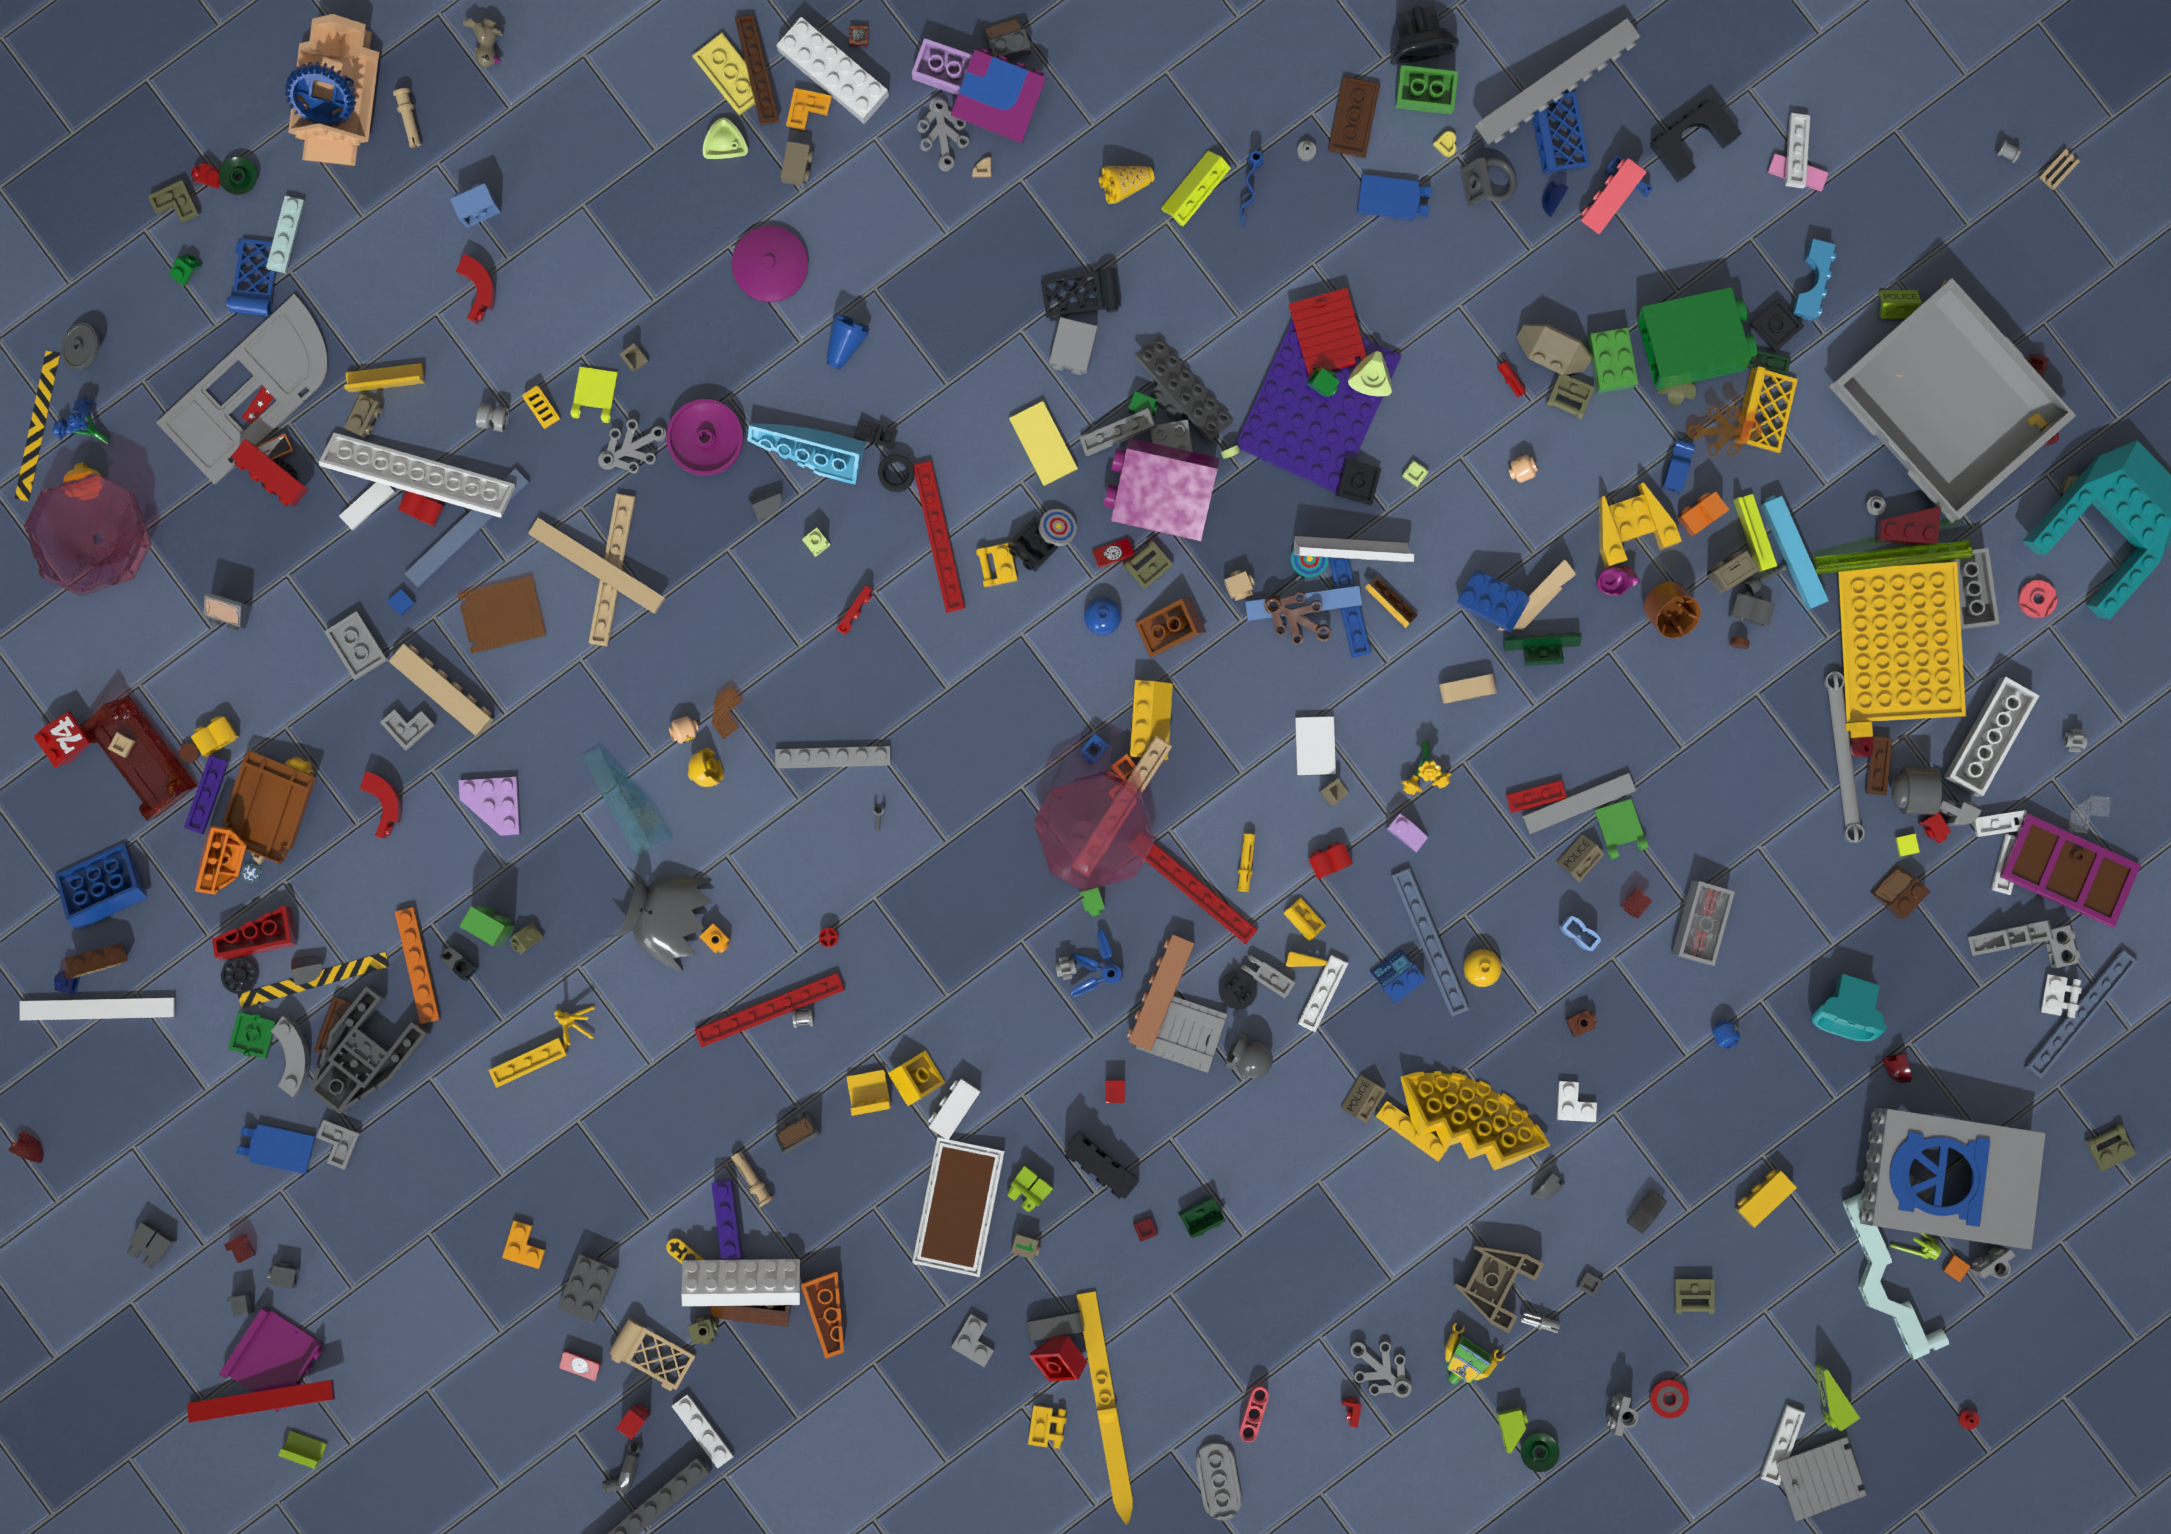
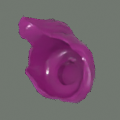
[1596,566,1640,596]

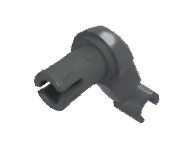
[602,1442,643,1493]

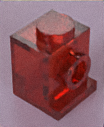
[2027,354,2049,378]

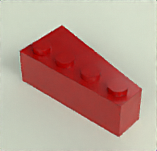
[212,905,297,961]

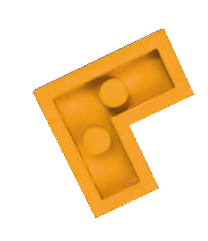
[786,88,832,130]
[502,1220,546,1269]

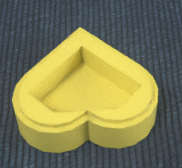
[1433,131,1456,157]

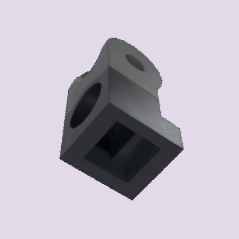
[439,945,479,981]

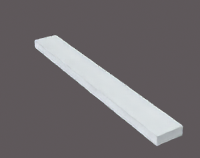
[20,998,176,1020]

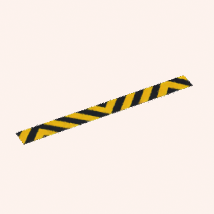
[14,351,60,501]
[238,952,389,1009]

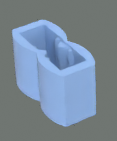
[1559,916,1601,951]

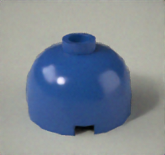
[1084,597,1122,636]

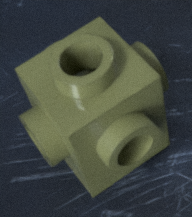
[687,1315,719,1345]

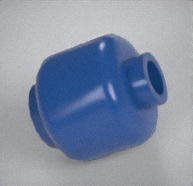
[1712,1019,1741,1049]

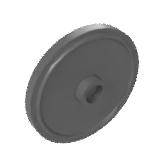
[62,323,100,370]

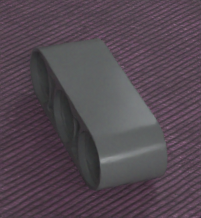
[1026,1311,1084,1341]

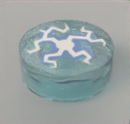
[241,864,262,883]

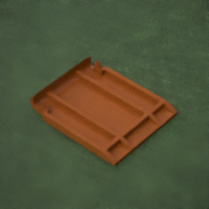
[222,750,317,864]

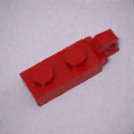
[836,586,873,635]

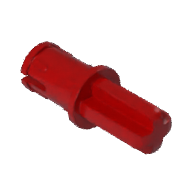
[1497,361,1526,397]

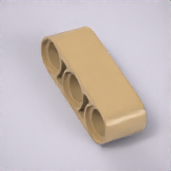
[1439,674,1497,704]

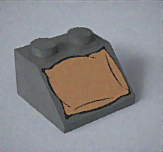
[983,17,1031,60]
[204,592,252,630]
[775,1113,821,1155]

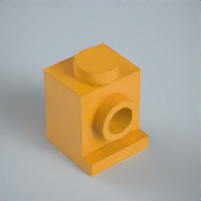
[699,923,731,954]

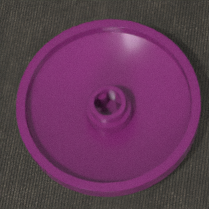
[732,226,808,303]
[666,399,744,476]

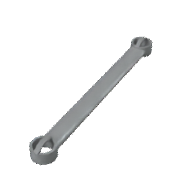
[1824,671,1865,843]

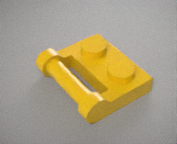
[976,543,1018,588]

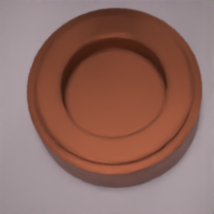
[1730,637,1750,649]
[179,743,200,763]

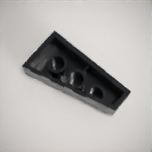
[1064,1132,1139,1199]

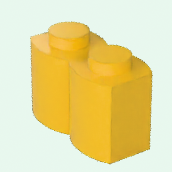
[191,716,239,757]

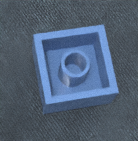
[450,183,501,228]

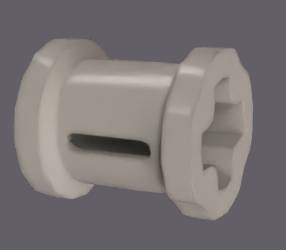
[1996,140,2022,163]
[792,1009,814,1028]

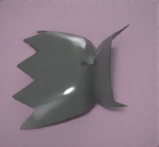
[605,866,712,972]

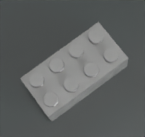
[1945,548,2000,630]

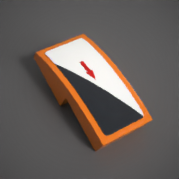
[256,434,293,460]

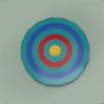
[1290,549,1329,578]

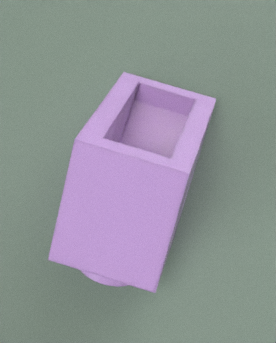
[1386,813,1428,853]

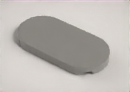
[1196,1442,1242,1520]

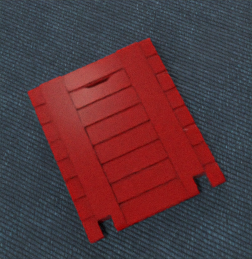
[1288,288,1367,377]

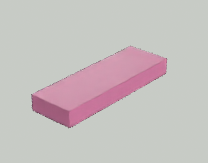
[1767,154,1828,192]

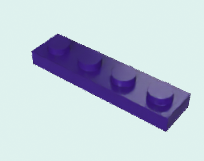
[184,755,229,834]

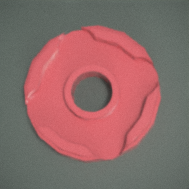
[2018,580,2058,618]

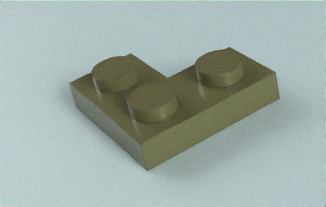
[148,180,200,223]

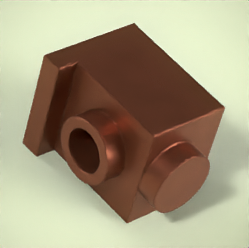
[1565,1010,1597,1037]

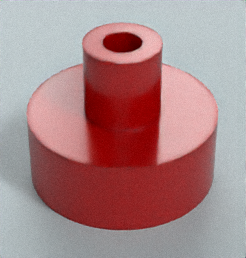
[1958,1409,1979,1429]

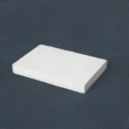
[1295,716,1336,775]

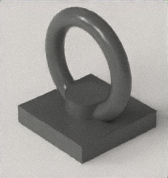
[1460,158,1517,206]

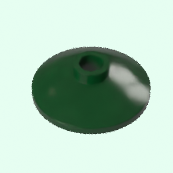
[219,157,257,195]
[1520,1433,1560,1472]

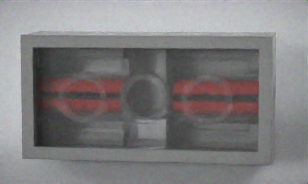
[1671,881,1735,966]

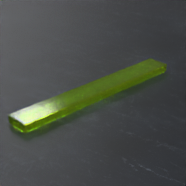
[1813,540,1973,574]

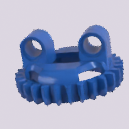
[285,61,357,127]

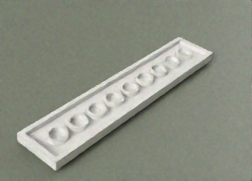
[319,433,515,518]

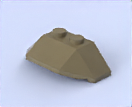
[1516,323,1593,375]

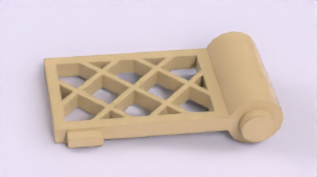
[609,1318,696,1391]

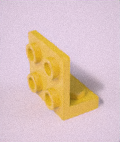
[847,1070,891,1116]

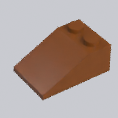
[1135,597,1206,658]

